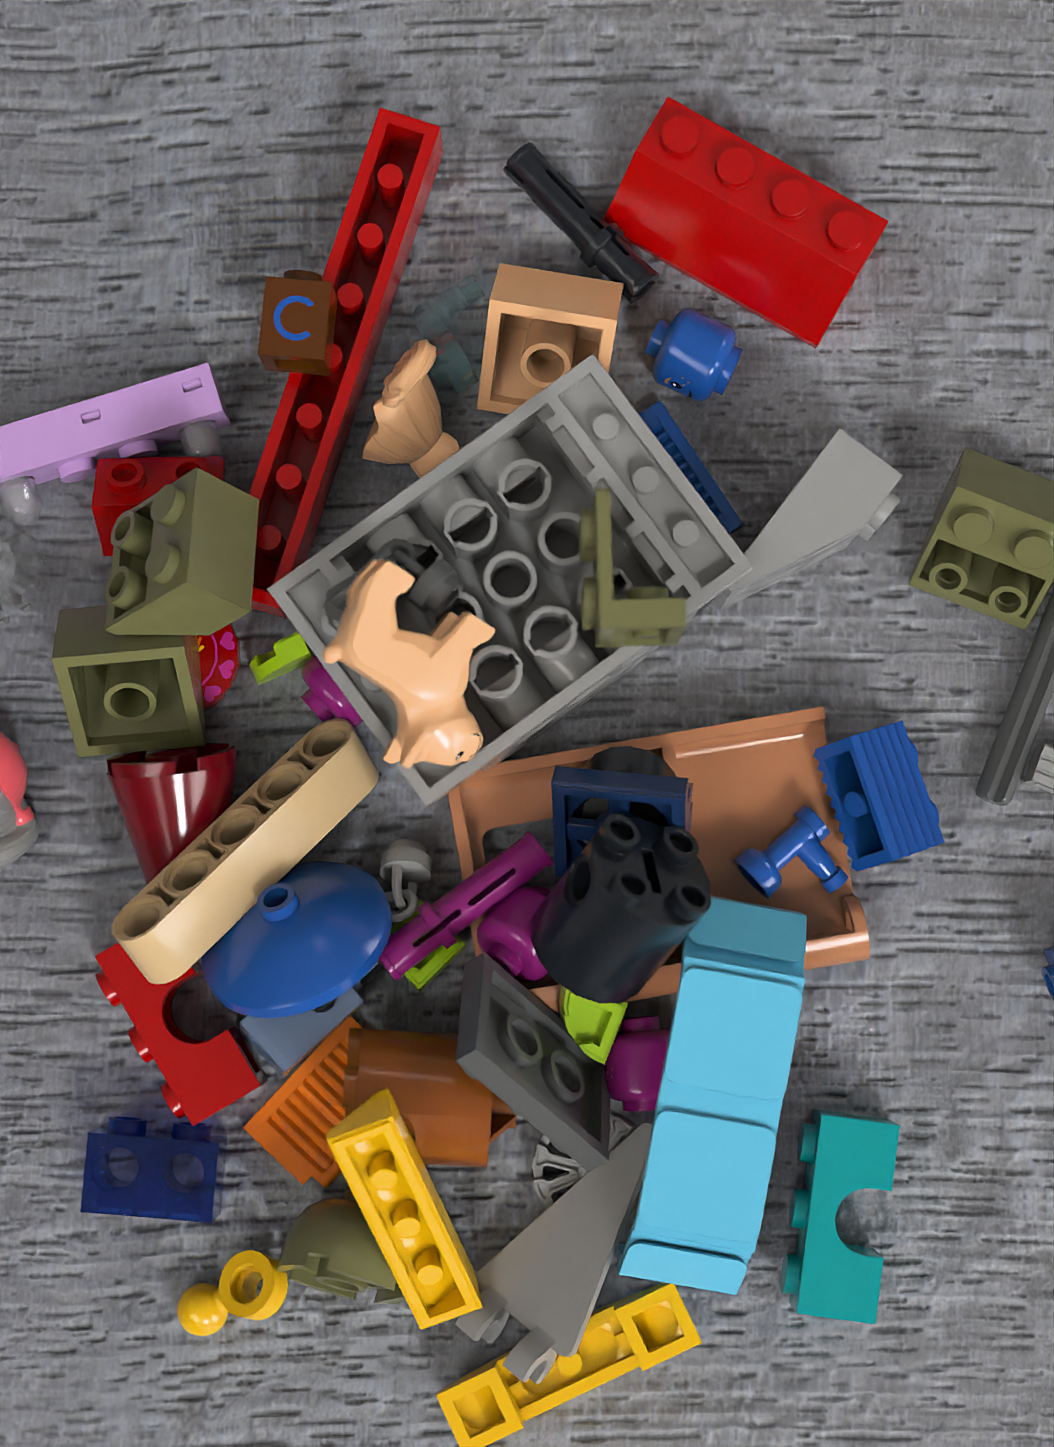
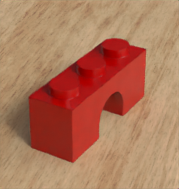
[95,942,268,1126]

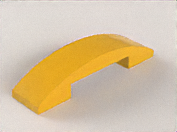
[436,1283,702,1447]

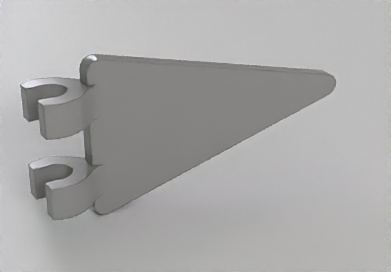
[455,1123,652,1384]

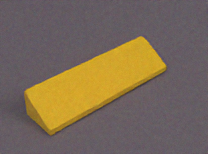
[326,1088,483,1330]

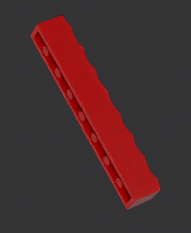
[249,107,443,619]

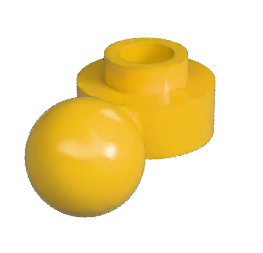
[177,1250,288,1336]

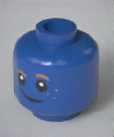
[645,308,743,402]

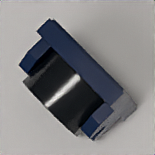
[551,746,693,877]

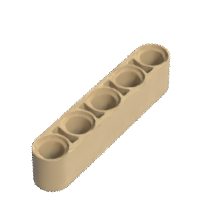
[112,718,379,984]

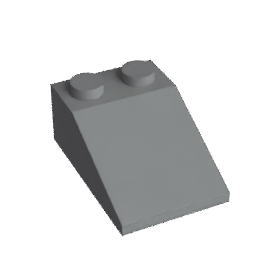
[710,428,903,610]

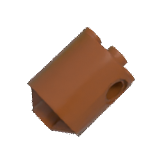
[343,1028,517,1167]

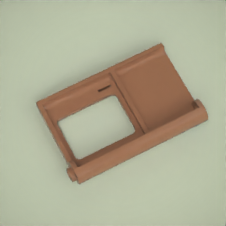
[448,706,870,1014]

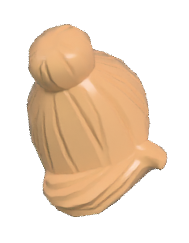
[362,339,460,478]

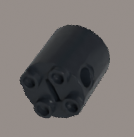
[530,814,711,1004]

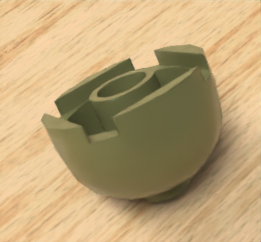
[276,1189,405,1304]

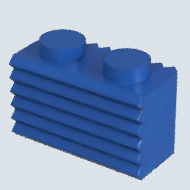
[813,720,945,872]

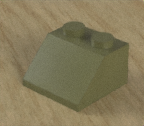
[51,605,206,757]

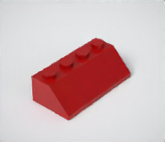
[604,97,889,349]

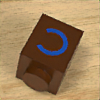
[258,270,337,376]

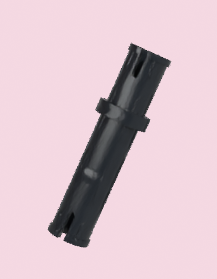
[503,142,659,304]

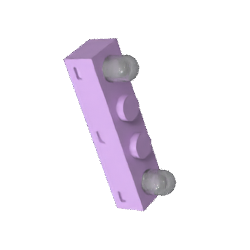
[0,363,231,526]

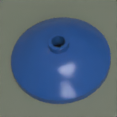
[202,861,392,1018]

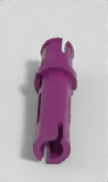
[379,831,553,981]

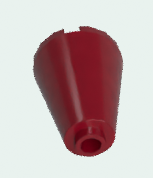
[106,743,237,884]

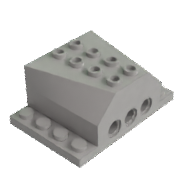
[267,354,753,808]

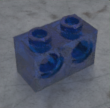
[80,1116,228,1223]

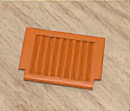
[243,1016,364,1188]

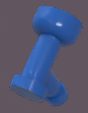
[733,805,848,899]

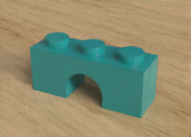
[781,1109,900,1325]

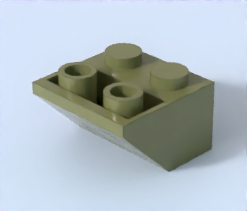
[908,447,1054,630]
[105,467,259,635]

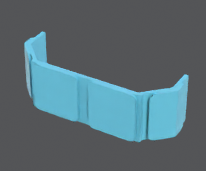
[615,895,807,1295]

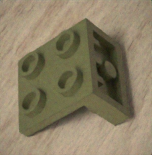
[579,488,686,648]

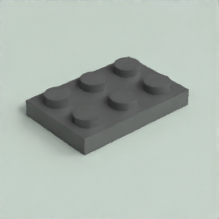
[455,952,610,1171]

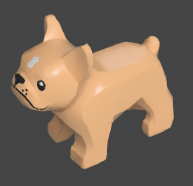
[322,559,495,769]

